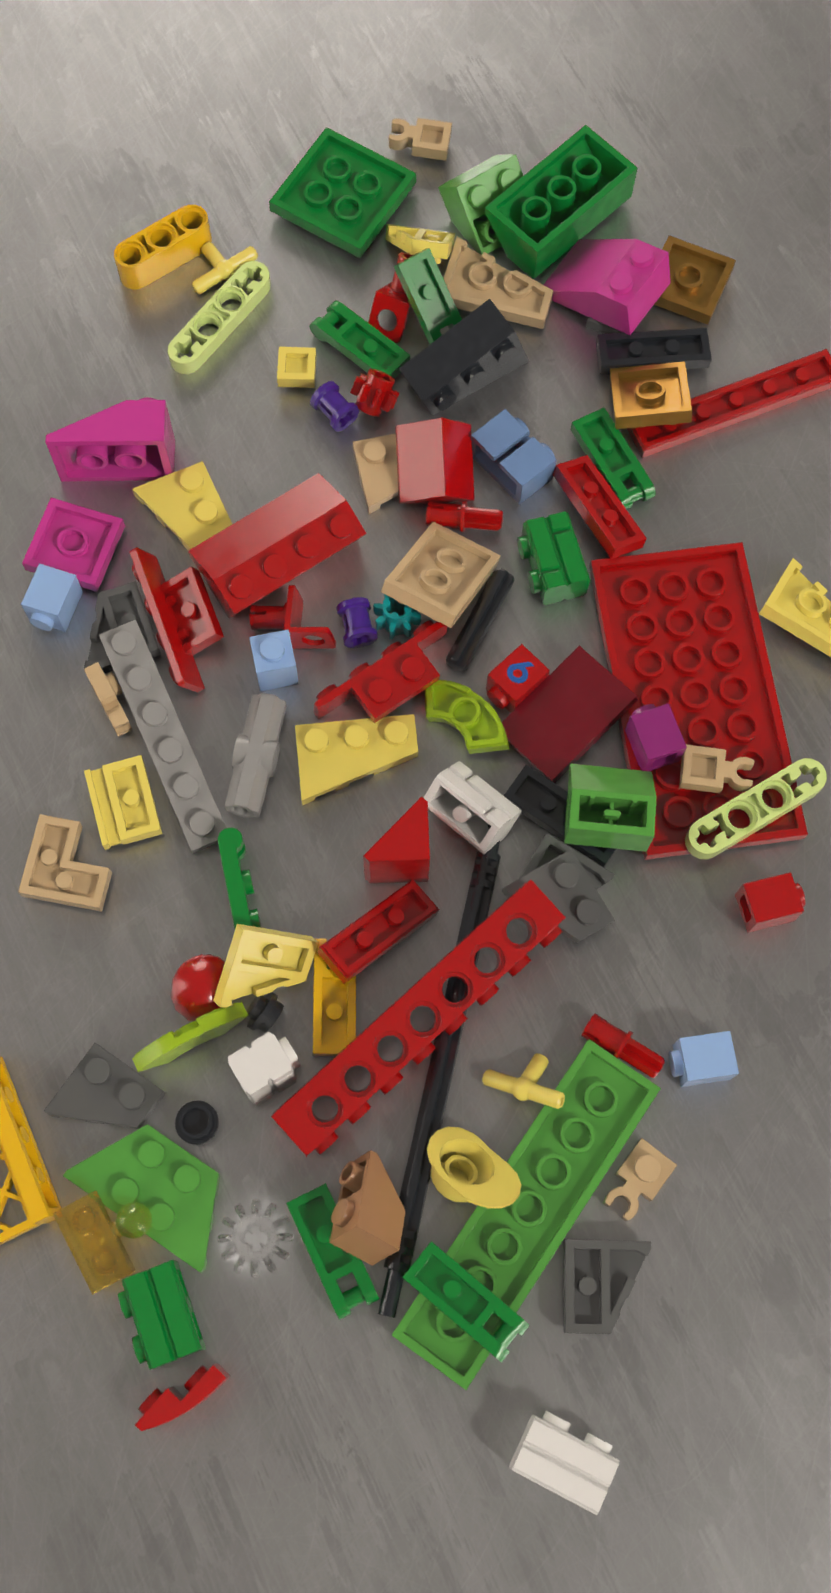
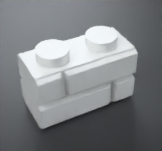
[424,761,522,854]
[228,1032,301,1106]
[509,1411,620,1515]

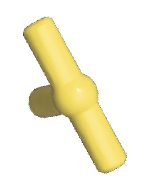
[192,242,258,295]
[482,1053,565,1109]

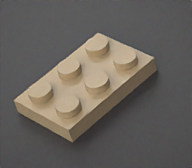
[381,522,501,628]

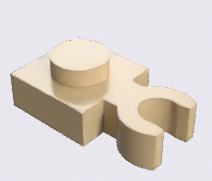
[389,118,452,161]
[84,662,133,737]
[679,744,754,793]
[603,1138,677,1222]

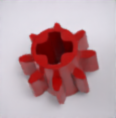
[350,369,400,417]

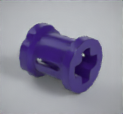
[310,381,359,432]
[336,597,378,648]

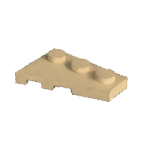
[443,236,553,329]
[352,421,462,514]

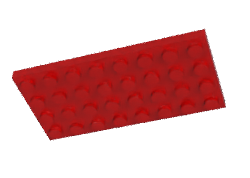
[589,542,808,860]

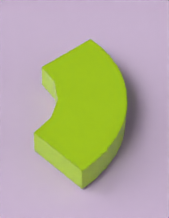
[425,680,509,754]
[132,1002,248,1072]

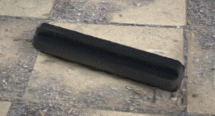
[446,568,514,671]

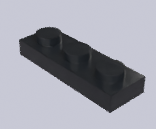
[596,328,712,374]
[504,765,617,867]

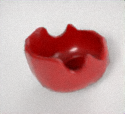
[170,954,225,1021]

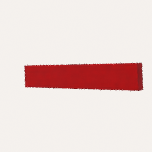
[626,349,831,458]

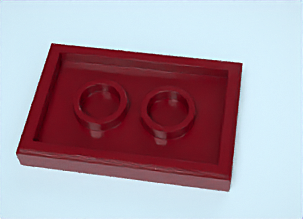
[502,645,638,783]

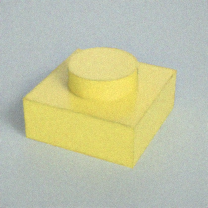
[277,347,317,388]

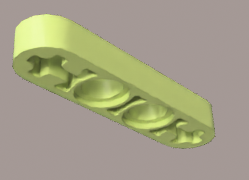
[167,261,271,374]
[685,758,827,859]

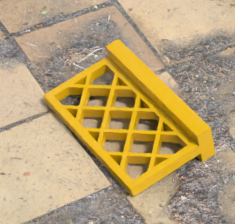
[0,1056,64,1245]

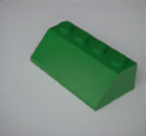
[485,125,638,279]

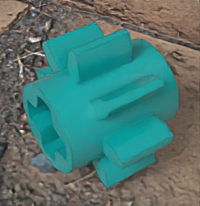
[373,594,421,640]

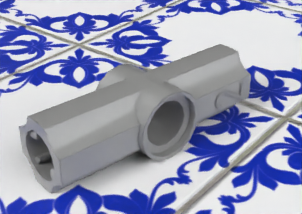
[225,693,287,818]

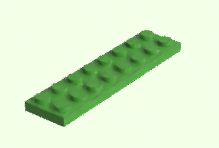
[392,1039,661,1390]

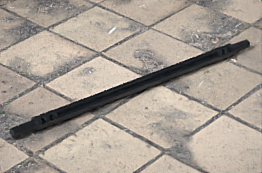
[378,823,501,1318]

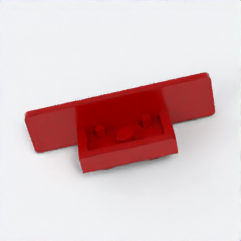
[129,547,224,693]
[314,620,448,723]

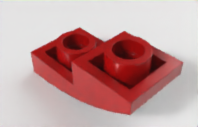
[135,1364,231,1431]

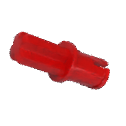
[426,501,503,532]
[581,1013,665,1078]

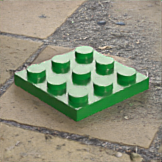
[269,127,416,258]

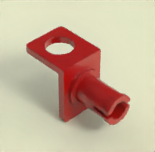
[368,252,413,343]
[249,585,336,649]

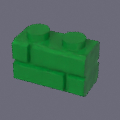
[517,511,590,605]
[118,1260,206,1370]

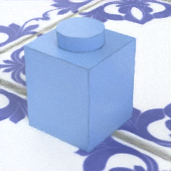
[21,563,83,632]
[249,629,299,692]
[668,1031,739,1087]

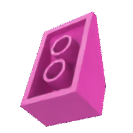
[543,239,671,335]
[45,397,175,482]

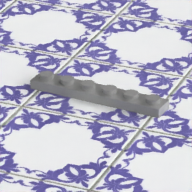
[98,620,226,854]

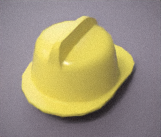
[427,1127,521,1209]

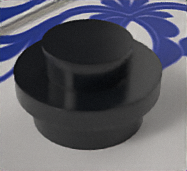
[247,992,284,1033]
[175,1100,219,1145]

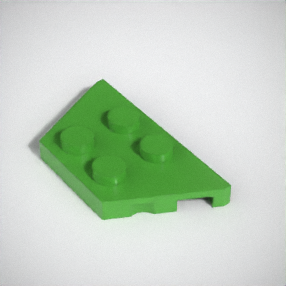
[63,1124,220,1273]

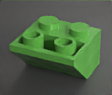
[438,154,524,255]
[564,764,656,852]

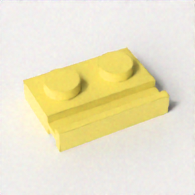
[84,755,163,850]

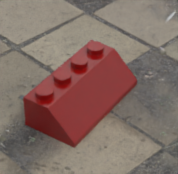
[188,473,367,619]

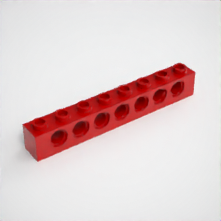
[271,879,566,1156]

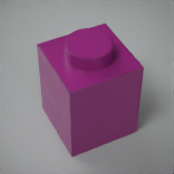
[625,704,687,771]

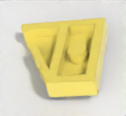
[385,224,455,264]
[213,924,318,1008]

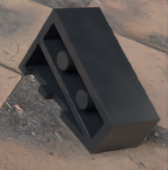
[399,298,529,416]

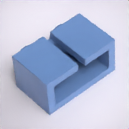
[471,409,556,505]

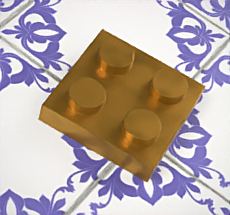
[654,235,736,325]
[610,361,692,429]

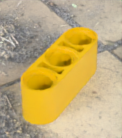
[114,204,212,290]

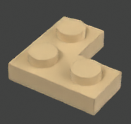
[18,814,112,912]

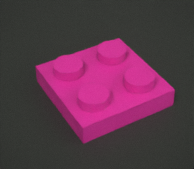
[22,498,125,592]

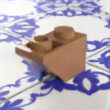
[330,1150,406,1266]

